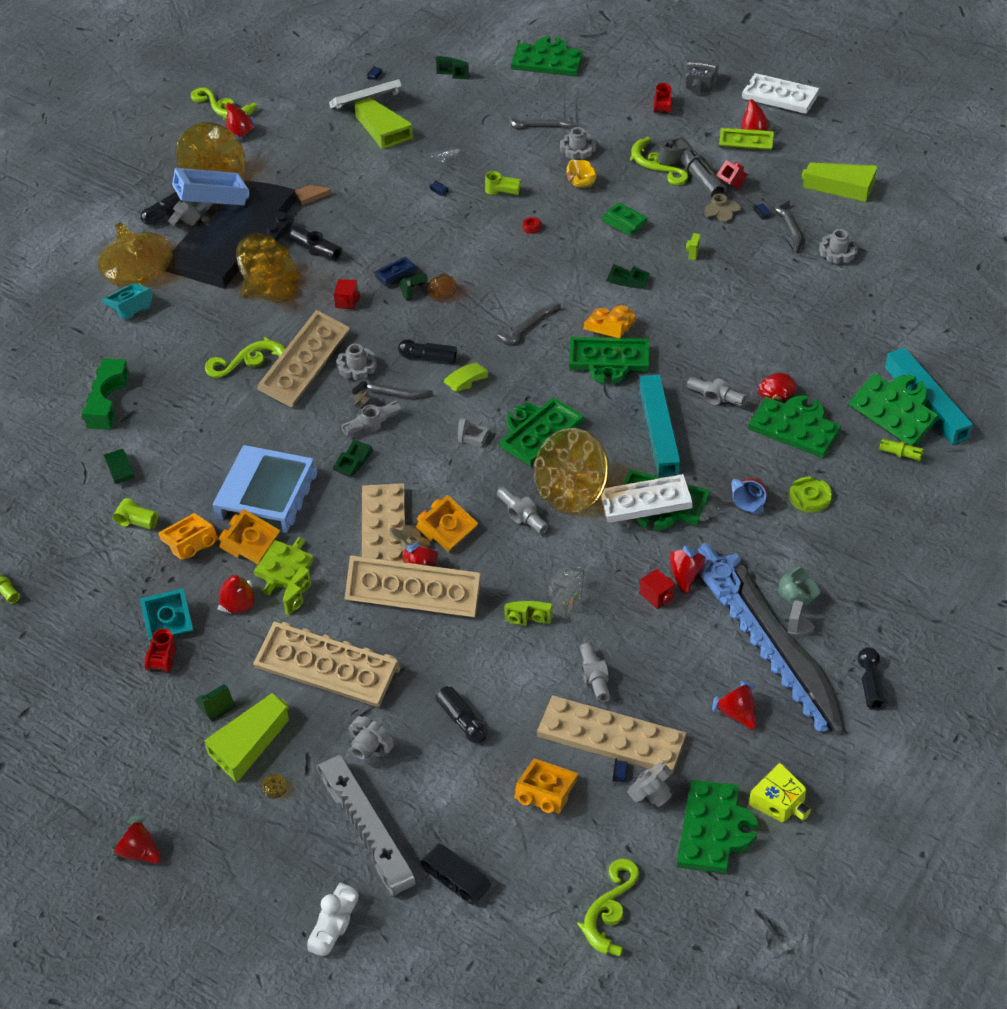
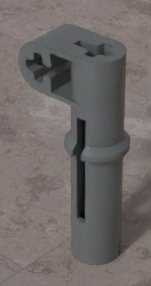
[657,138,726,198]

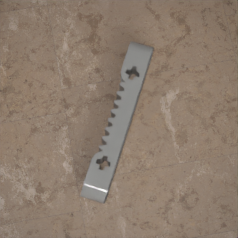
[317,755,416,896]

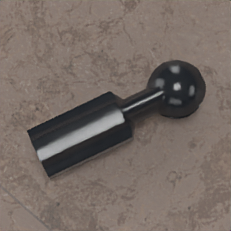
[140,192,183,225]
[398,339,457,363]
[857,647,888,711]
[435,686,488,743]

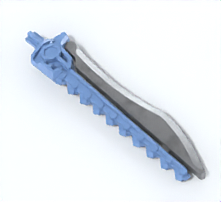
[698,543,842,736]

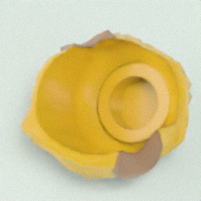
[566,159,597,188]

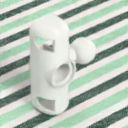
[307,882,359,956]

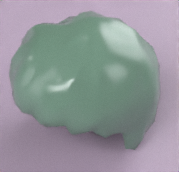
[778,567,821,608]

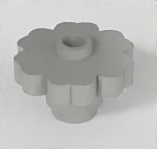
[560,127,596,160]
[168,200,201,226]
[819,229,858,264]
[336,344,377,380]
[348,716,394,761]
[627,762,672,807]

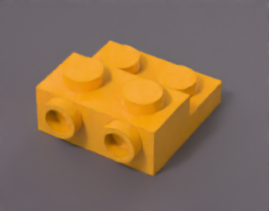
[583,305,636,338]
[416,495,478,552]
[218,508,280,565]
[158,513,218,560]
[514,758,578,814]

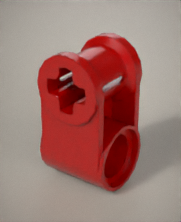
[653,83,672,114]
[144,628,176,673]

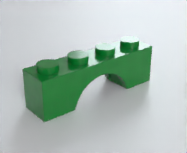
[82,358,129,430]

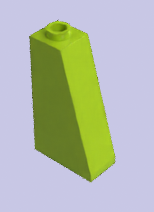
[354,97,413,149]
[801,162,878,202]
[204,693,289,782]

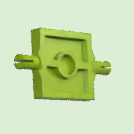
[254,537,314,596]

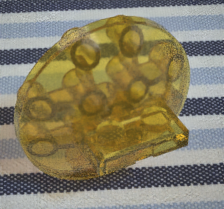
[175,122,246,177]
[98,222,173,285]
[236,233,300,303]
[534,428,609,513]

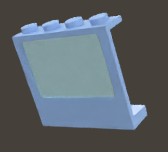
[212,445,317,533]

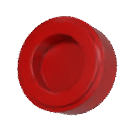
[523,217,541,234]

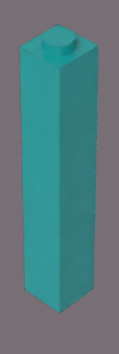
[885,347,973,445]
[639,374,680,478]

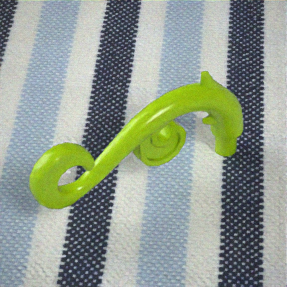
[191,87,258,120]
[630,136,688,186]
[205,337,286,379]
[577,858,639,957]

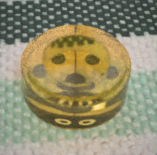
[262,774,287,799]

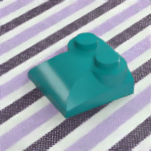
[102,283,153,319]
[139,588,194,642]

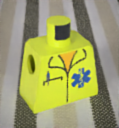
[749,763,811,822]

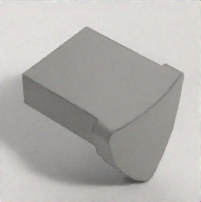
[458,418,489,448]
[787,600,815,637]

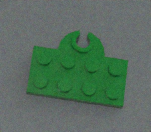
[511,36,583,77]
[569,337,649,384]
[848,373,939,447]
[748,395,841,458]
[499,397,584,467]
[623,469,710,531]
[677,780,758,874]

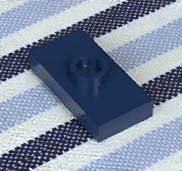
[375,256,417,286]

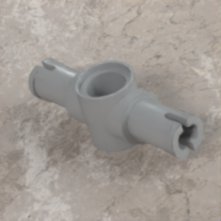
[687,377,747,407]
[341,401,401,436]
[497,486,549,535]
[580,643,610,703]

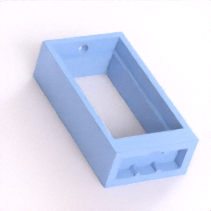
[172,168,249,205]

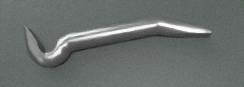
[510,115,578,130]
[775,200,801,253]
[497,303,561,345]
[352,379,433,399]

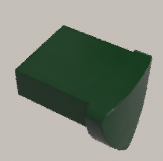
[399,273,428,301]
[195,684,235,721]

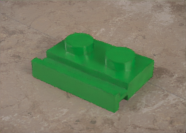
[602,202,647,236]

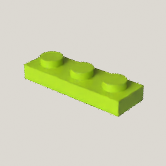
[719,128,774,151]

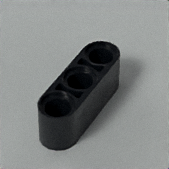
[420,843,491,905]

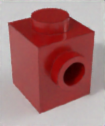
[716,160,748,190]
[334,279,360,310]
[640,569,675,609]

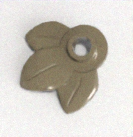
[705,194,741,222]
[389,525,431,550]

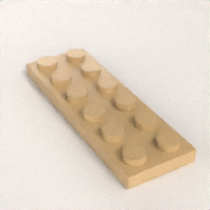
[257,310,350,408]
[362,483,405,562]
[345,555,481,617]
[537,695,686,775]

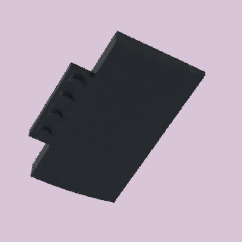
[159,180,297,289]

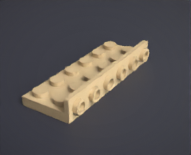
[253,622,400,708]

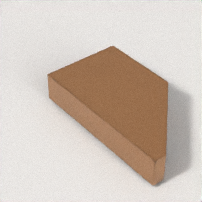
[295,185,331,206]

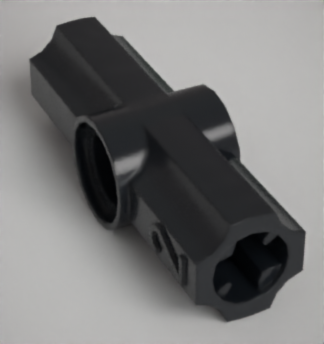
[289,226,342,262]

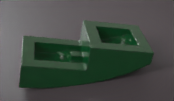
[436,56,469,79]
[606,264,650,288]
[332,440,373,477]
[104,449,135,484]

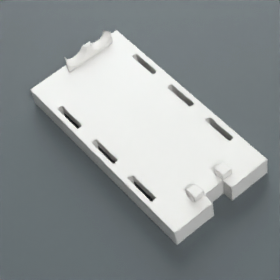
[742,73,819,114]
[329,79,401,109]
[600,474,693,523]

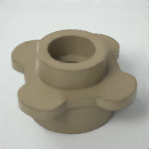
[353,390,371,408]

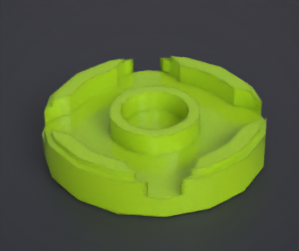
[789,476,832,513]

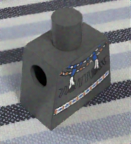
[686,58,719,93]

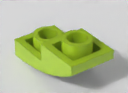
[444,363,489,392]
[283,566,311,616]
[504,601,553,626]

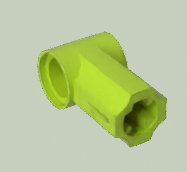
[485,171,521,195]
[112,498,159,529]

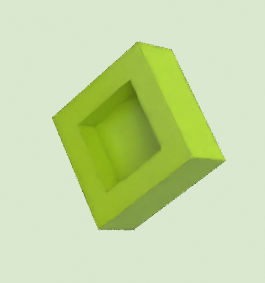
[686,233,701,260]

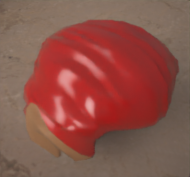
[757,373,797,403]

